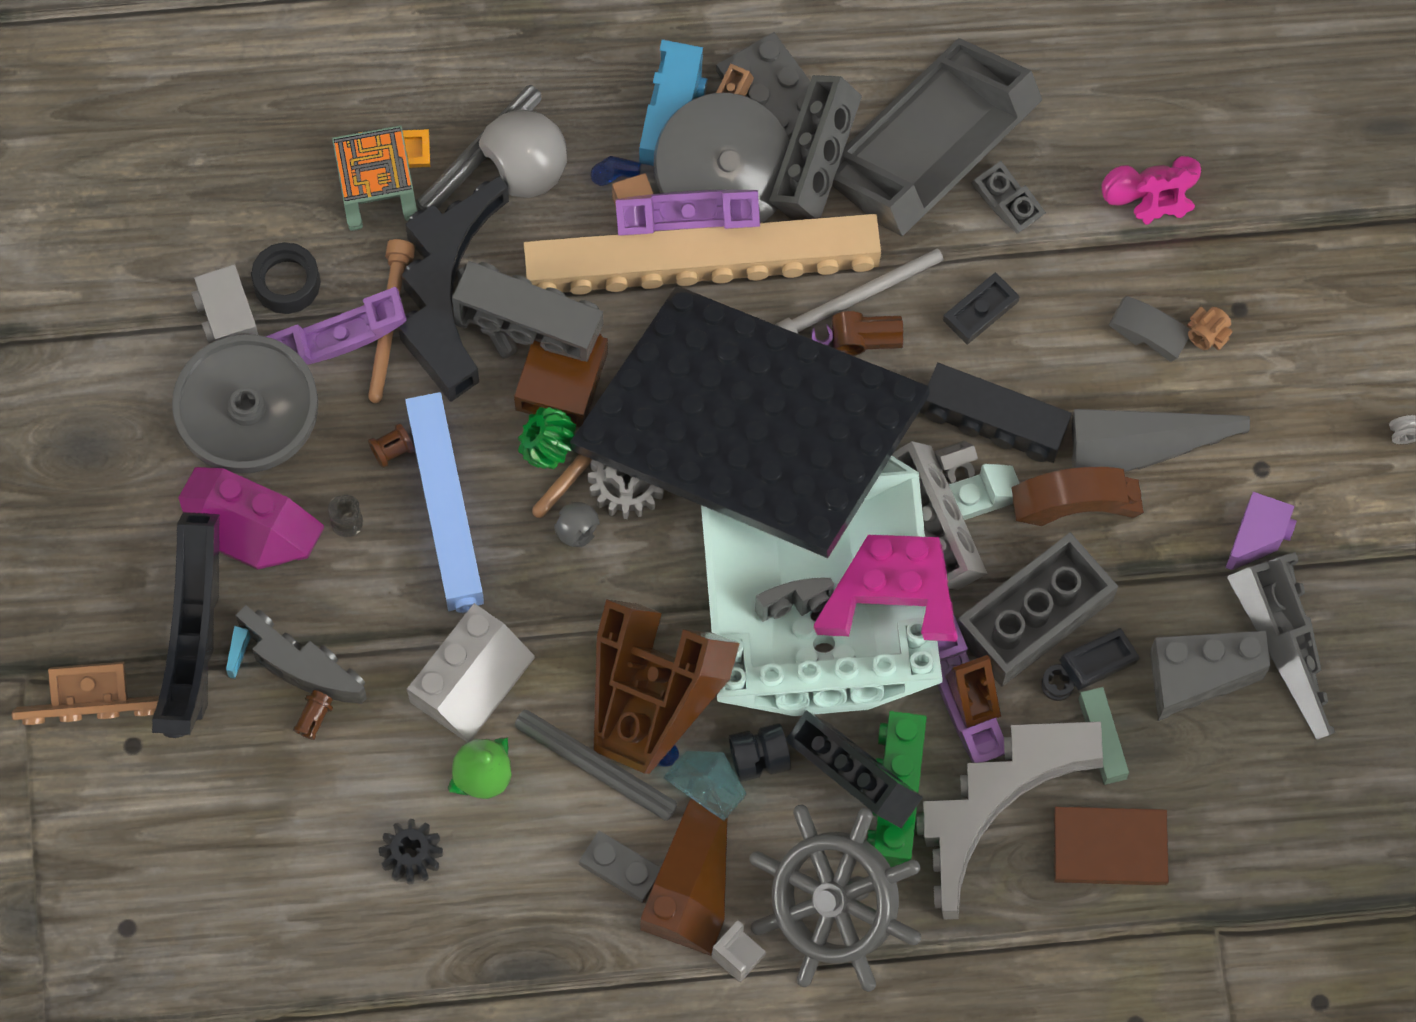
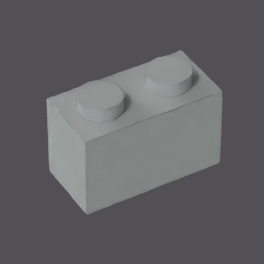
[191,264,258,343]

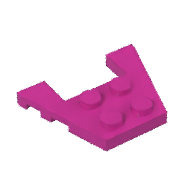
[814,535,958,642]

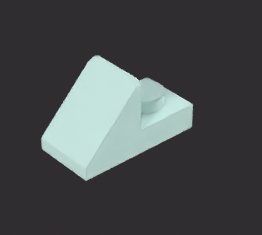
[949,464,1020,520]

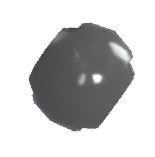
[554,502,600,547]

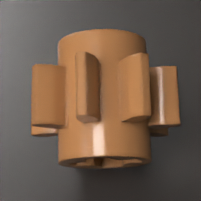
[1187,307,1233,351]

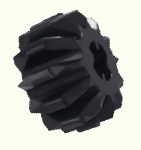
[379,819,443,885]

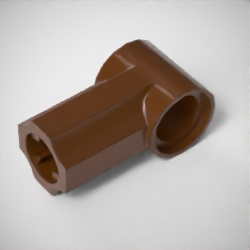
[832,311,904,356]

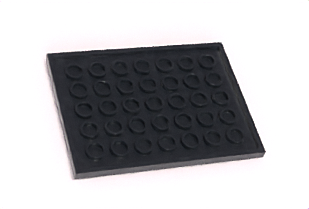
[570,285,930,558]

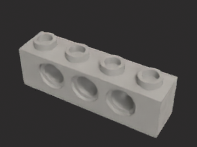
[892,441,988,590]

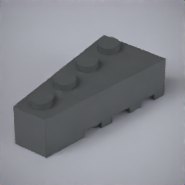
[452,261,603,362]

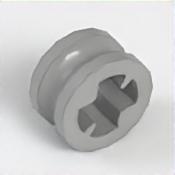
[1389,415,1416,444]

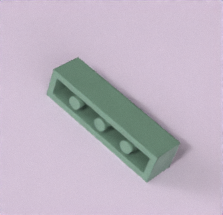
[1078,687,1129,785]

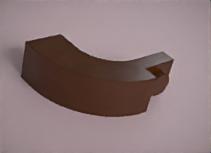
[1011,467,1144,526]

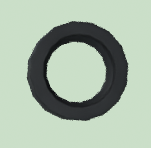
[251,242,321,314]

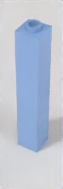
[405,392,484,613]

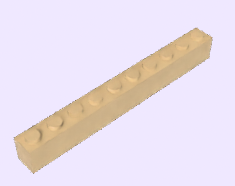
[524,214,881,295]

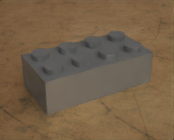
[957,532,1118,687]

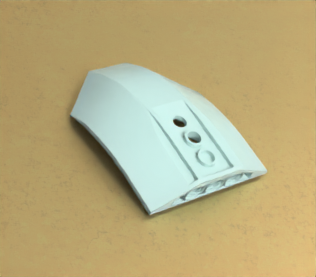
[701,456,942,716]

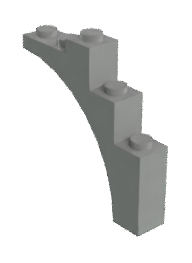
[917,722,1103,920]

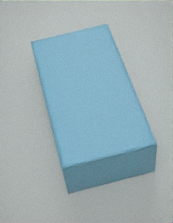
[226,626,251,679]

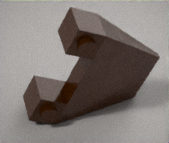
[594,599,740,774]

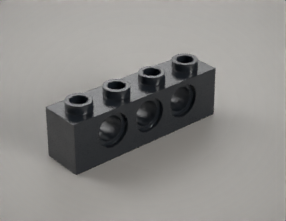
[786,710,923,828]

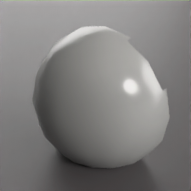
[479,109,567,198]

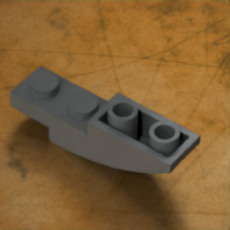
[236,605,367,704]

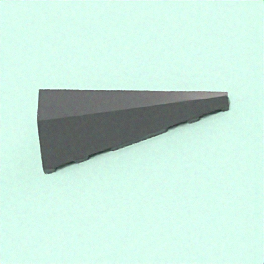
[1071,409,1250,472]
[1226,552,1335,739]

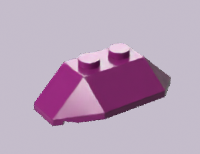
[178,467,325,570]

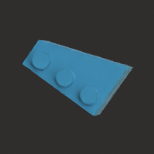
[639,40,708,166]

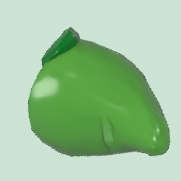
[448,737,512,799]

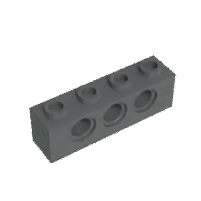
[769,75,862,220]

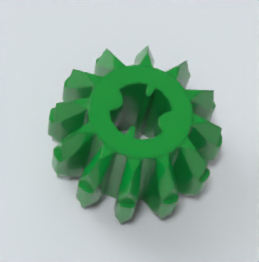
[518,407,576,470]

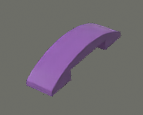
[616,190,760,235]
[265,287,407,365]
[937,615,1005,763]

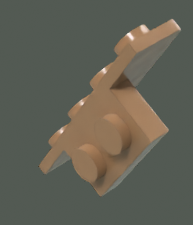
[12,662,159,725]

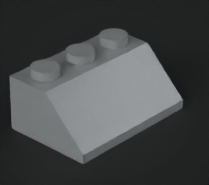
[407,603,535,743]

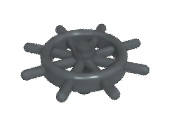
[749,805,921,992]

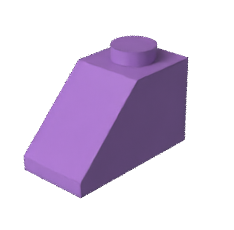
[1225,492,1297,570]

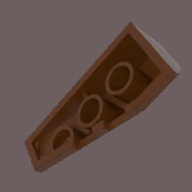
[640,792,728,956]

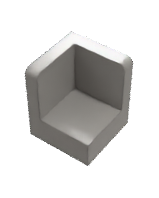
[712,920,766,983]

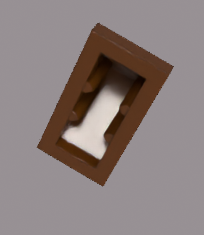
[945,655,1001,728]

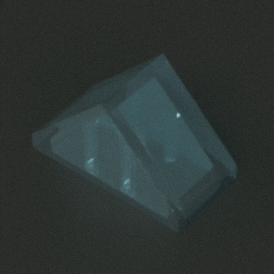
[664,751,746,821]

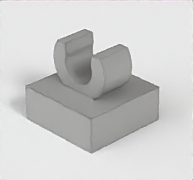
[934,441,978,483]

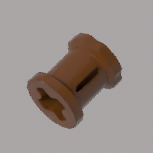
[368,423,415,468]

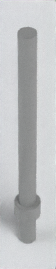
[775,248,944,334]

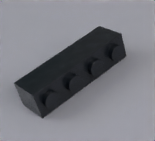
[920,362,1072,463]

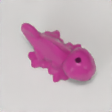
[1101,156,1201,225]

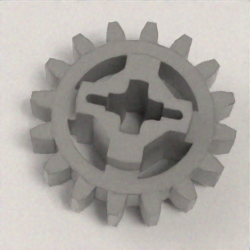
[588,459,664,519]

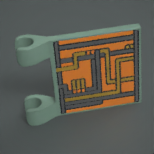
[332,125,417,231]

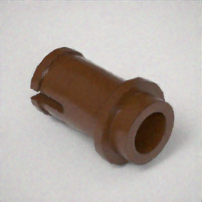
[293,690,333,740]

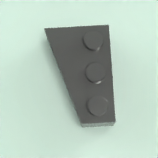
[1150,631,1270,721]

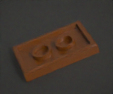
[1054,807,1169,886]

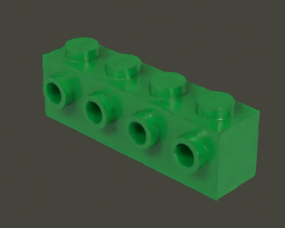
[867,711,927,867]

